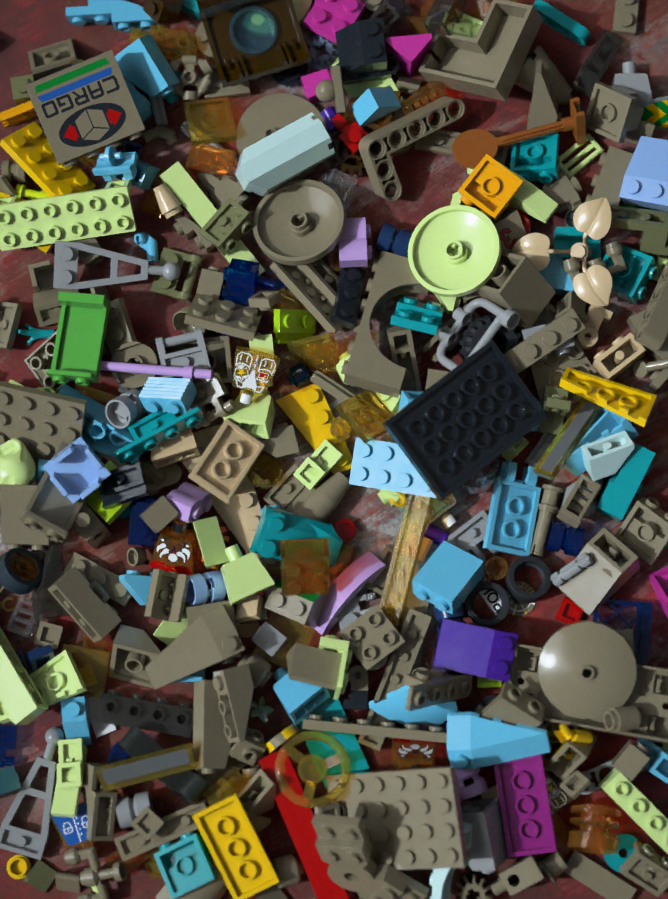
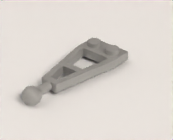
[53,241,181,289]
[0,727,64,860]

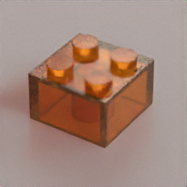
[280,538,330,596]

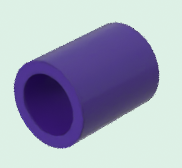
[321,106,338,133]
[423,524,449,546]

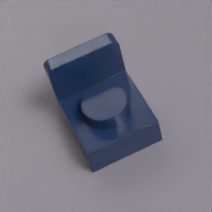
[25,644,54,673]

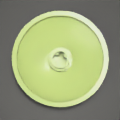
[408,205,501,297]

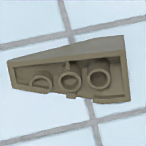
[145,605,245,689]

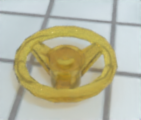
[275,730,351,808]

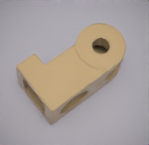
[576,304,613,349]

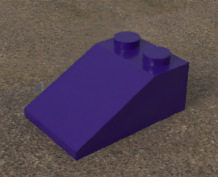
[433,618,518,682]

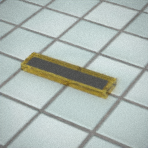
[533,398,603,481]
[96,743,197,792]

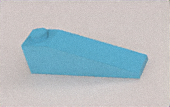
[447,712,551,769]

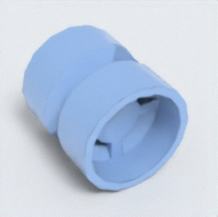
[186,570,226,606]

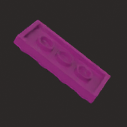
[494,754,557,858]

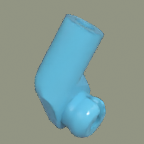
[134,232,159,263]

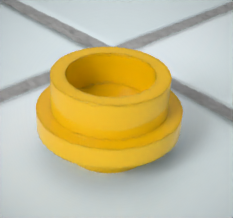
[7,855,31,879]

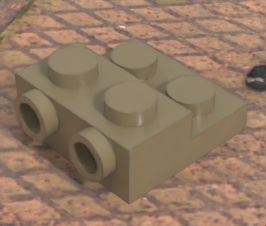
[615,497,668,565]

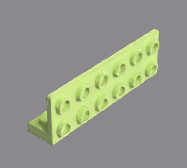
[0,179,136,251]

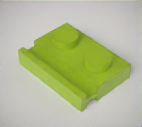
[273,309,316,344]

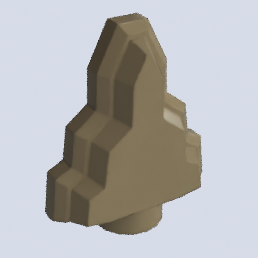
[197,169,249,211]
[542,169,582,213]

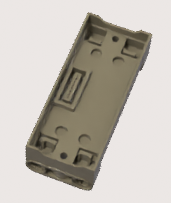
[509,644,668,744]

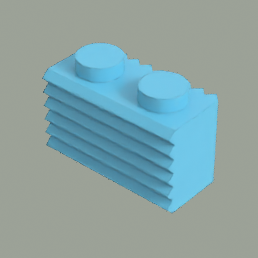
[139,377,197,414]

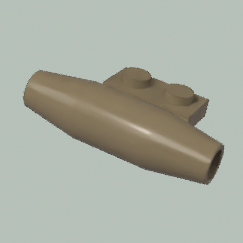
[263,464,352,522]

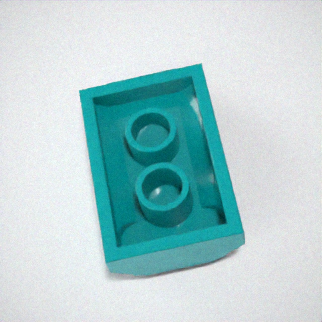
[250,505,342,570]

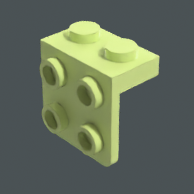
[318,635,352,700]

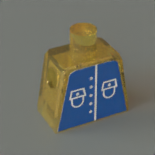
[49,800,93,849]

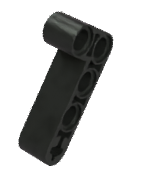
[118,725,210,805]

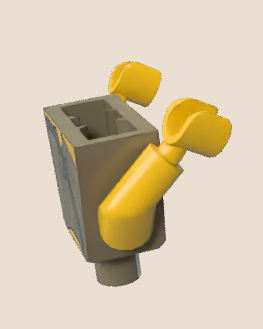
[543,723,597,781]

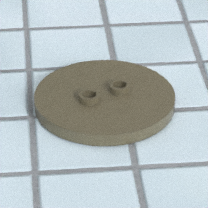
[236,93,327,184]

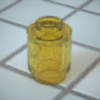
[325,542,357,577]

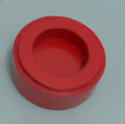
[333,518,357,542]

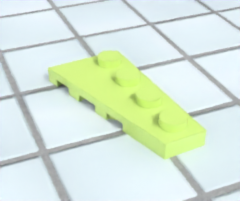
[0,650,87,724]

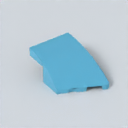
[369,685,458,729]

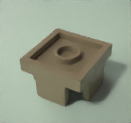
[585,82,644,143]

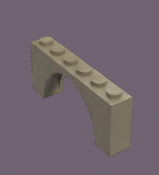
[341,251,428,398]

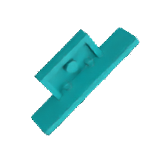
[114,407,204,464]

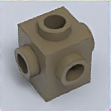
[229,727,266,766]

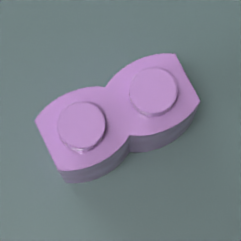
[339,217,372,268]
[166,482,213,523]

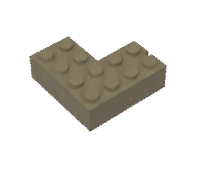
[419,0,543,101]

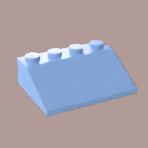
[619,136,668,211]

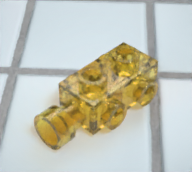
[128,25,198,65]

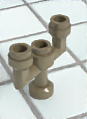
[563,241,628,299]
[64,846,127,899]

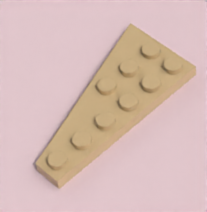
[182,424,263,559]

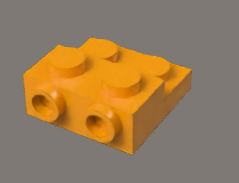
[458,154,524,221]

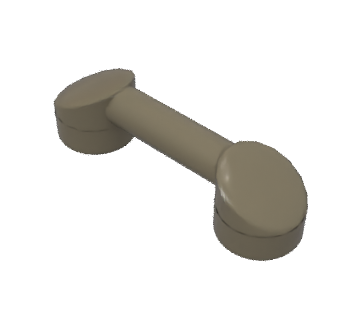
[633,358,668,378]

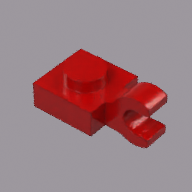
[332,113,368,155]

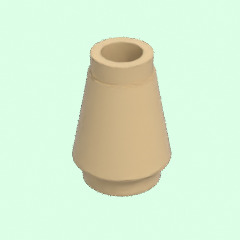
[153,183,183,219]

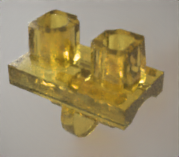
[202,766,249,805]

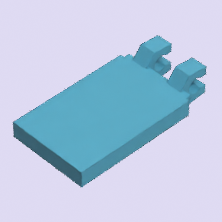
[483,461,541,556]

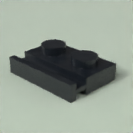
[98,461,150,510]

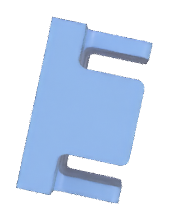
[43,436,111,503]

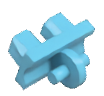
[92,146,138,181]

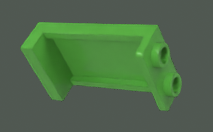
[46,291,111,386]

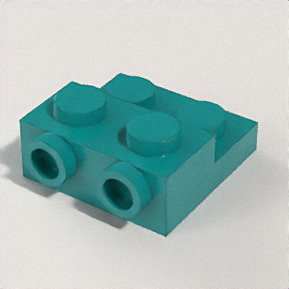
[510,132,560,184]
[602,241,658,304]
[390,296,446,335]
[153,831,218,899]

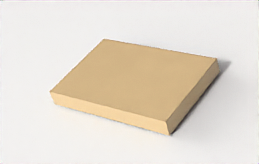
[188,418,265,504]

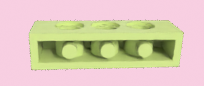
[598,768,668,854]

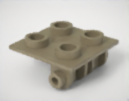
[339,604,405,671]

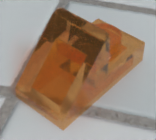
[406,0,436,35]

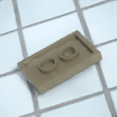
[184,294,264,341]

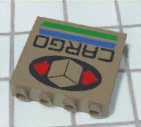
[25,50,145,168]

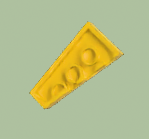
[559,367,657,427]
[275,384,353,475]

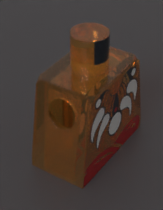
[149,518,197,575]
[391,738,438,770]

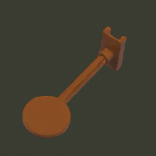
[452,97,586,169]

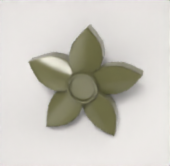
[249,696,274,724]

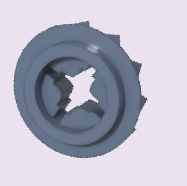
[306,35,338,70]

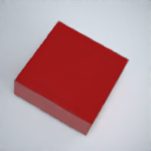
[555,597,584,624]

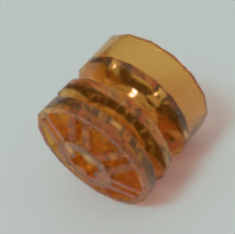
[567,803,622,854]

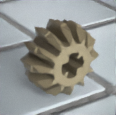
[452,874,493,899]

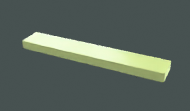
[160,161,265,285]

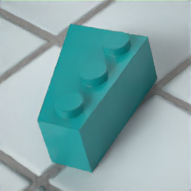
[595,442,656,522]

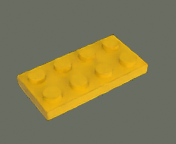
[0,121,96,197]
[192,793,280,899]

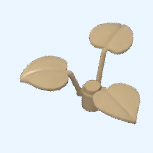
[511,197,613,306]

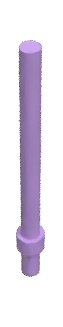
[100,361,213,380]

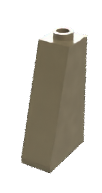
[193,680,232,774]

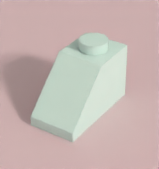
[581,430,635,481]

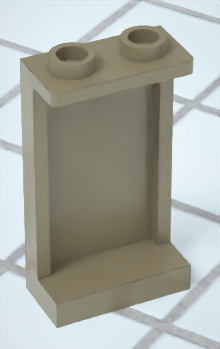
[19,441,104,542]

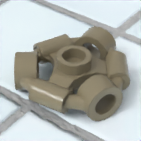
[169,55,213,101]

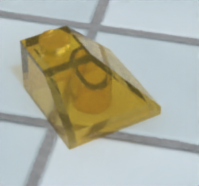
[287,332,339,374]

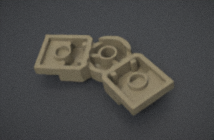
[312,814,429,899]

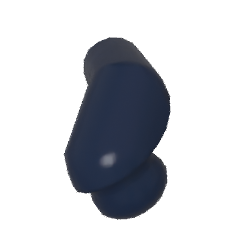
[255,275,288,291]

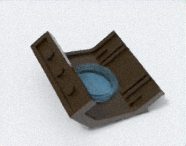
[196,0,312,88]

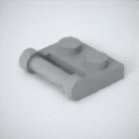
[155,328,211,378]

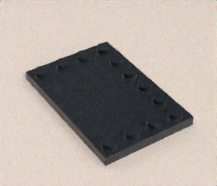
[382,340,548,502]

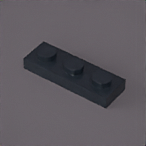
[331,267,365,330]

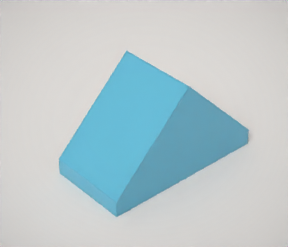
[350,87,402,127]

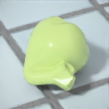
[0,438,37,485]

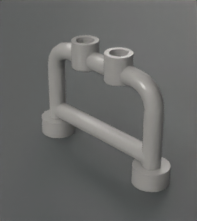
[436,298,520,371]

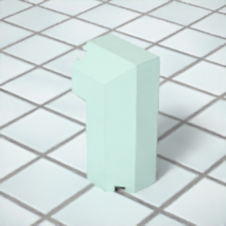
[235,112,335,196]

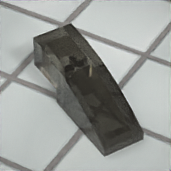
[424,0,468,36]

